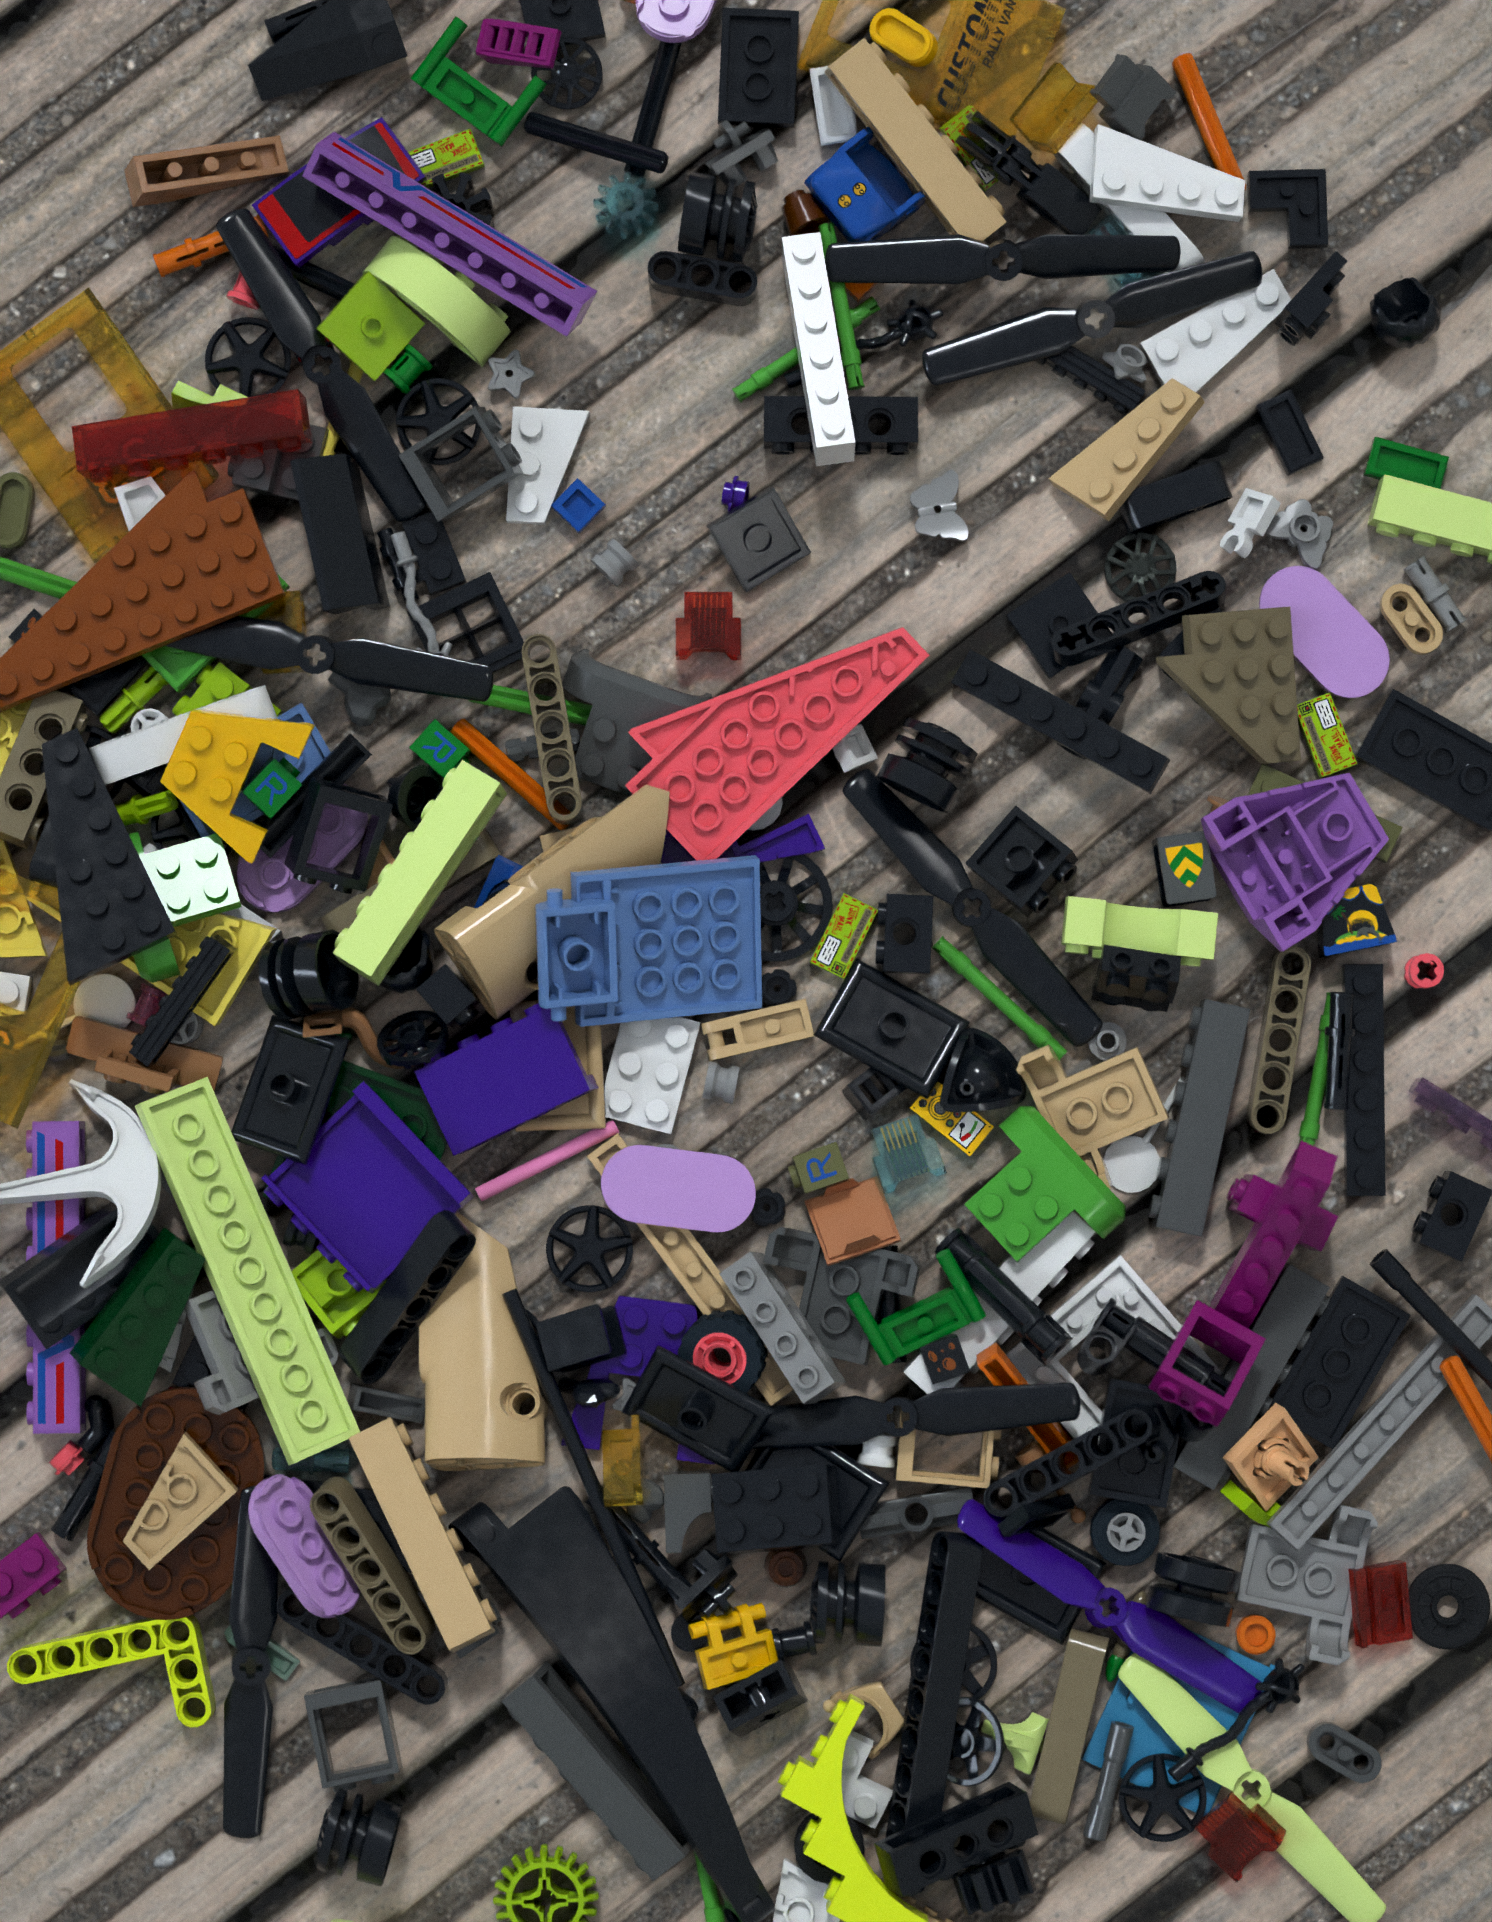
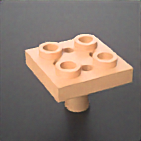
[1223,1403,1319,1511]

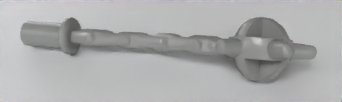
[390,531,452,698]

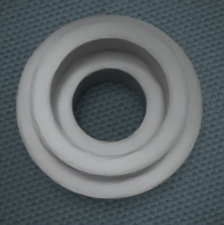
[1088,1022,1127,1060]

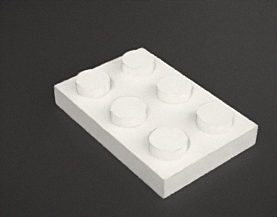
[604,1017,701,1134]

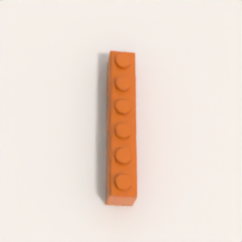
[977,1343,1080,1469]

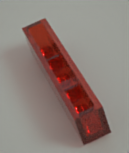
[71,389,312,483]

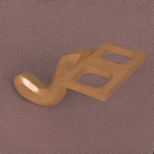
[303,1007,419,1069]

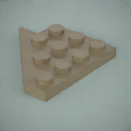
[1156,606,1301,764]

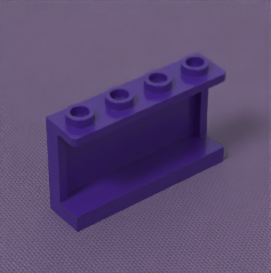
[414,1003,599,1156]

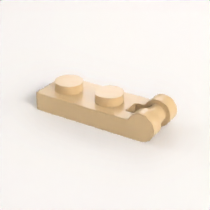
[701,999,814,1061]

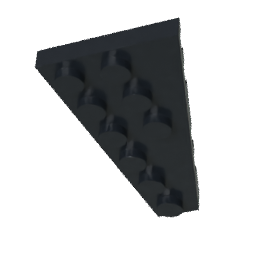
[42,728,177,986]

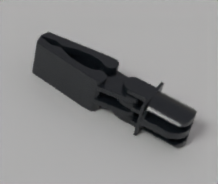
[955,111,1102,235]

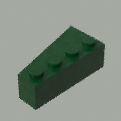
[70,1227,205,1407]

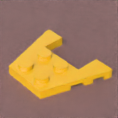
[160,709,315,864]

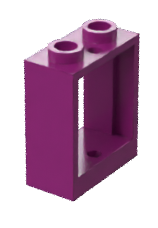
[1226,1174,1339,1252]
[1148,1300,1266,1427]

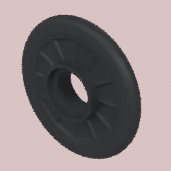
[1405,1564,1490,1650]

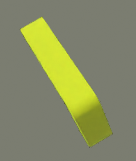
[7,1615,216,1727]

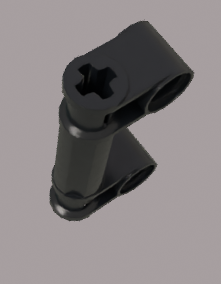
[935,1228,1073,1366]
[1077,1298,1243,1442]

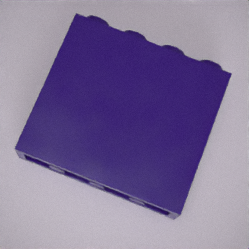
[261,1081,474,1293]

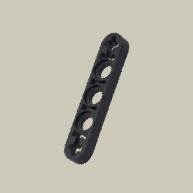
[1051,571,1226,667]

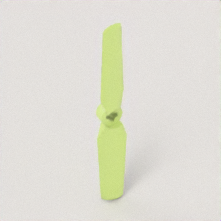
[1118,1653,1386,1922]

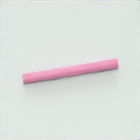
[475,1119,620,1202]

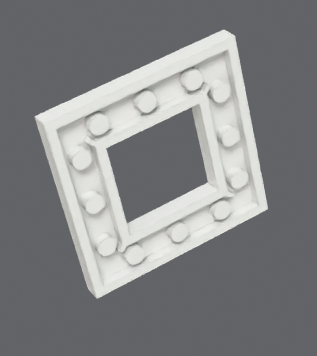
[1006,1255,1222,1439]

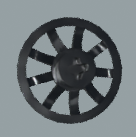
[760,855,833,962]

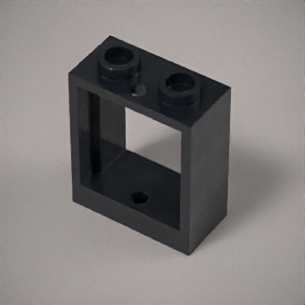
[284,776,393,894]

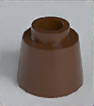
[782,190,829,236]
[764,1549,807,1588]

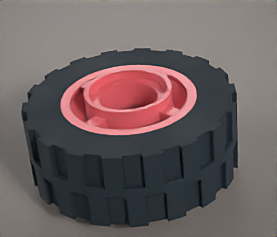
[678,1310,768,1393]

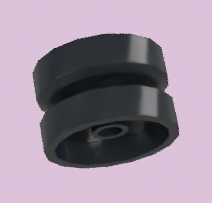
[1145,1552,1242,1627]

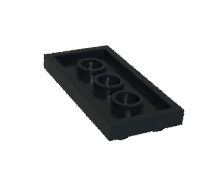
[1355,689,1492,832]
[1267,1276,1411,1449]

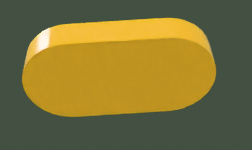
[869,8,938,67]

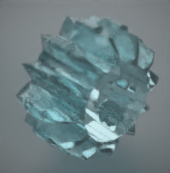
[593,172,658,239]

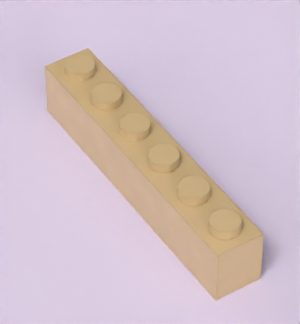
[824,38,1006,241]
[349,1417,497,1653]

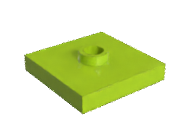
[316,271,425,381]

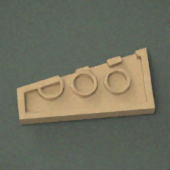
[1048,378,1205,521]

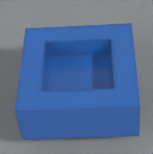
[551,478,606,534]

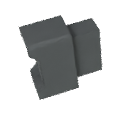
[1089,54,1176,140]

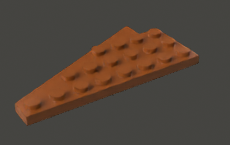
[0,470,286,713]

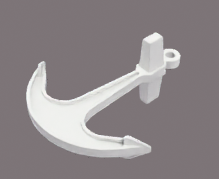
[0,1079,161,1288]

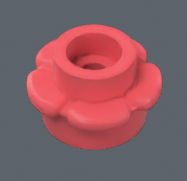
[49,1440,84,1476]

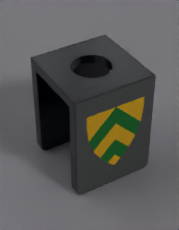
[1152,831,1217,907]

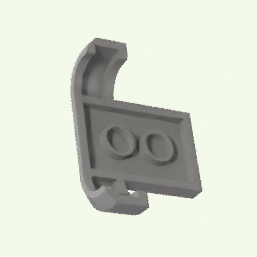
[184,1290,339,1415]
[1234,1505,1378,1666]

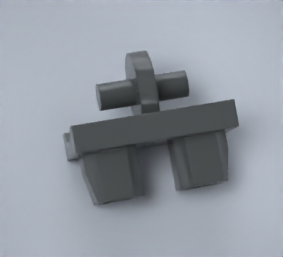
[705,120,778,187]

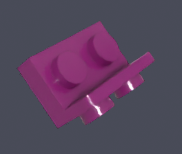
[0,1532,67,1620]

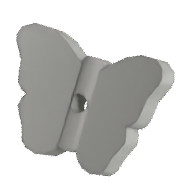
[910,470,969,542]
[1264,499,1333,570]

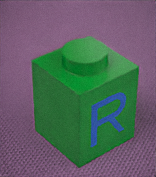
[409,719,472,779]
[241,757,303,819]

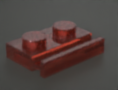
[1348,1560,1413,1648]

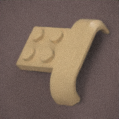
[1016,1045,1169,1188]

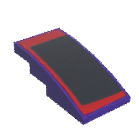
[252,117,427,268]

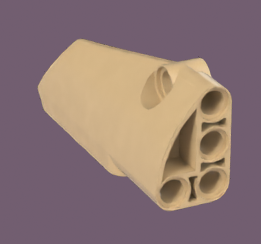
[434,785,670,1019]
[419,1212,549,1471]

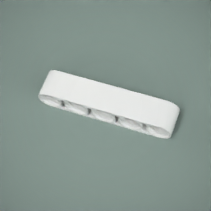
[1052,123,1205,275]
[89,685,278,785]

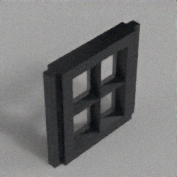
[407,572,530,673]

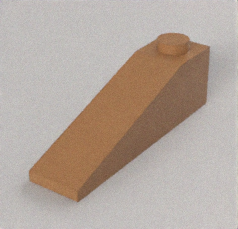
[124,135,289,207]

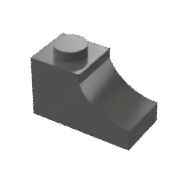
[663,1470,713,1553]

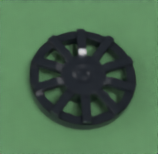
[377,1010,449,1069]

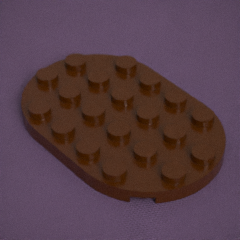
[87,1387,266,1620]

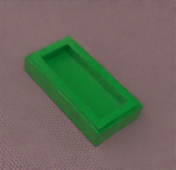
[1363,437,1449,489]

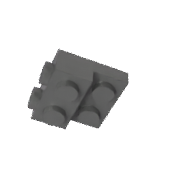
[228,409,329,502]

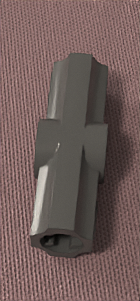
[860,1487,973,1539]

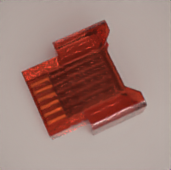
[676,592,741,660]
[1195,1791,1286,1883]

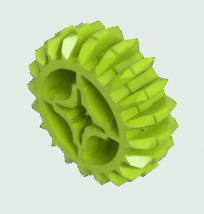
[493,1844,599,1922]

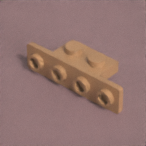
[66,1015,223,1094]

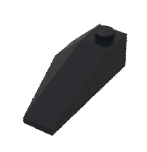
[248,0,408,101]

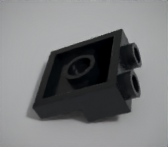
[1274,251,1347,346]
[965,806,1078,918]
[1091,945,1181,1012]

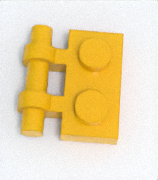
[688,1603,778,1690]

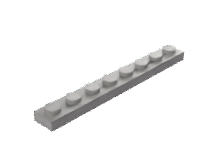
[1267,1294,1492,1551]

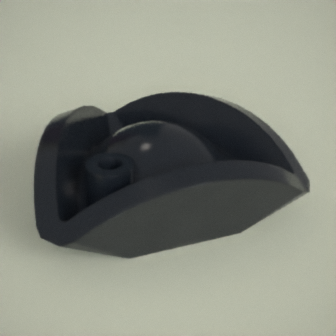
[940,1028,1027,1112]

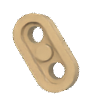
[1380,584,1443,655]

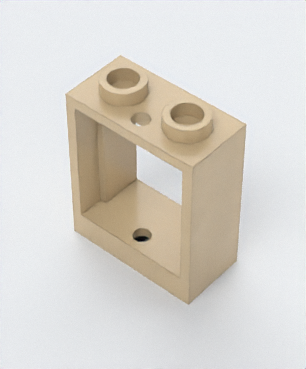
[895,1410,1002,1488]

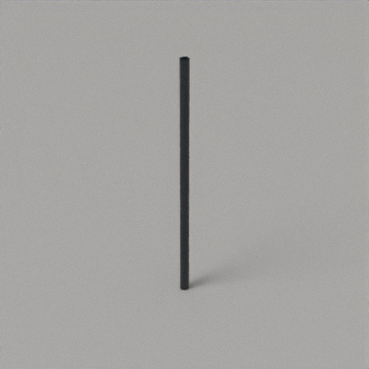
[502,1288,685,1687]

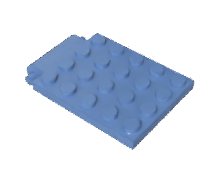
[535,855,762,1027]

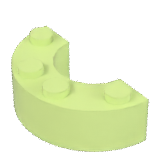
[362,235,511,367]
[1061,896,1218,967]

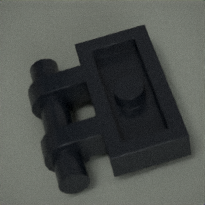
[377,511,467,604]

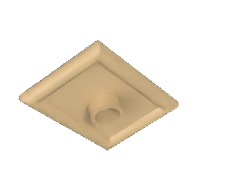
[510,1000,606,1132]

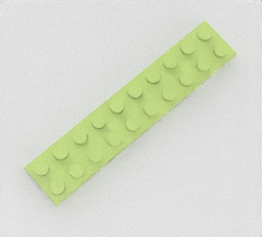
[135,1077,360,1465]

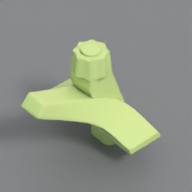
[981,1712,1049,1775]

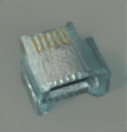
[871,1114,947,1195]

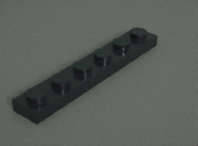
[951,649,1170,794]
[1342,964,1386,1196]

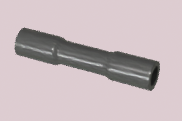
[1083,1721,1134,1841]

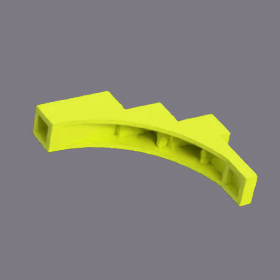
[777,1693,929,1922]

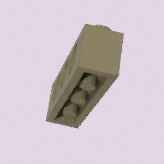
[0,690,89,850]

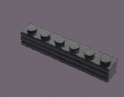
[1034,346,1145,415]
[259,734,372,858]
[129,934,237,1067]

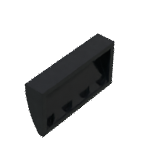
[0,1202,159,1349]

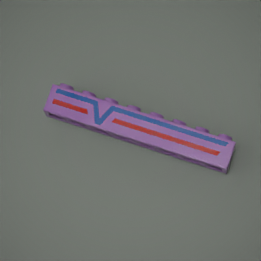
[302,132,597,337]
[26,1121,86,1434]

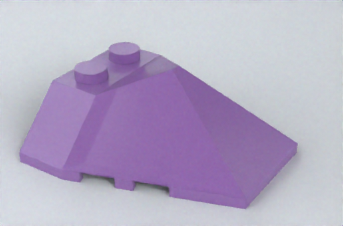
[1201,773,1389,952]

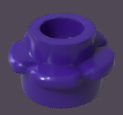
[722,476,750,512]

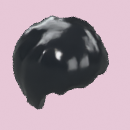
[1370,277,1441,349]
[380,926,435,994]

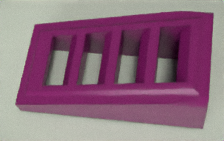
[476,18,562,69]

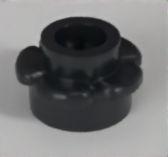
[762,969,797,1006]
[750,1188,785,1226]

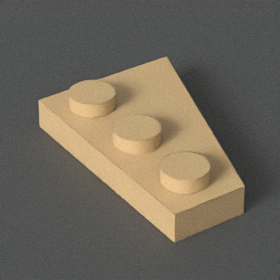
[123,1431,238,1570]

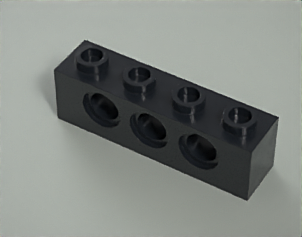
[764,396,918,455]
[874,1782,1038,1897]

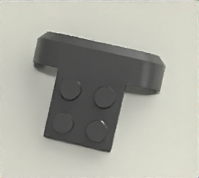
[563,649,713,796]
[763,1227,920,1365]

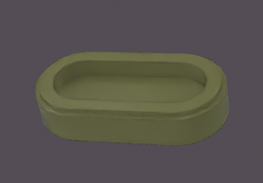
[0,472,35,550]

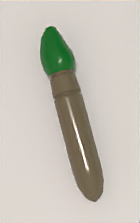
[1106,1591,1147,1682]

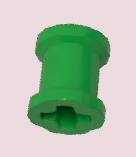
[383,344,433,395]

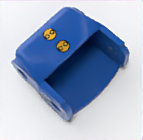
[804,127,926,242]

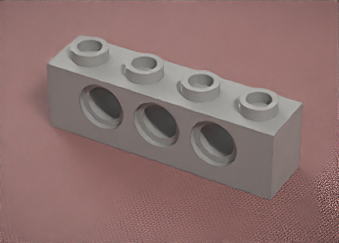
[719,1252,846,1404]

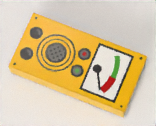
[910,1082,994,1157]

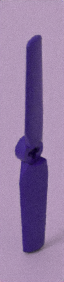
[957,1499,1262,1714]

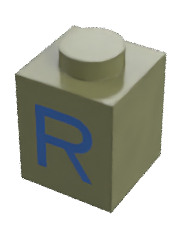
[788,1142,849,1193]

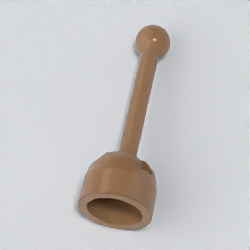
[1015,1440,1086,1523]

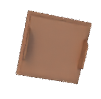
[804,1176,901,1266]

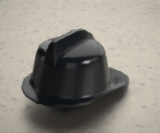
[386,765,443,832]

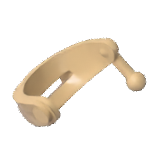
[823,1681,904,1760]

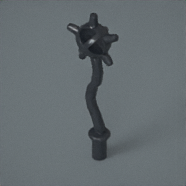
[784,299,944,389]
[1168,1658,1305,1782]

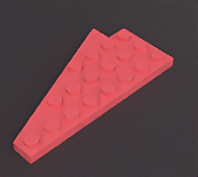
[625,627,930,861]

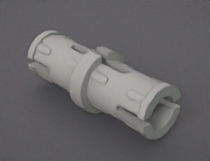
[1403,556,1467,633]

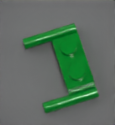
[410,16,547,147]
[846,1249,986,1365]

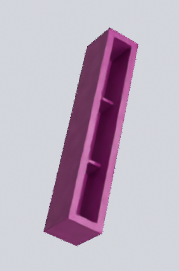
[1210,1140,1338,1329]

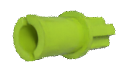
[99,666,169,734]
[114,790,178,826]

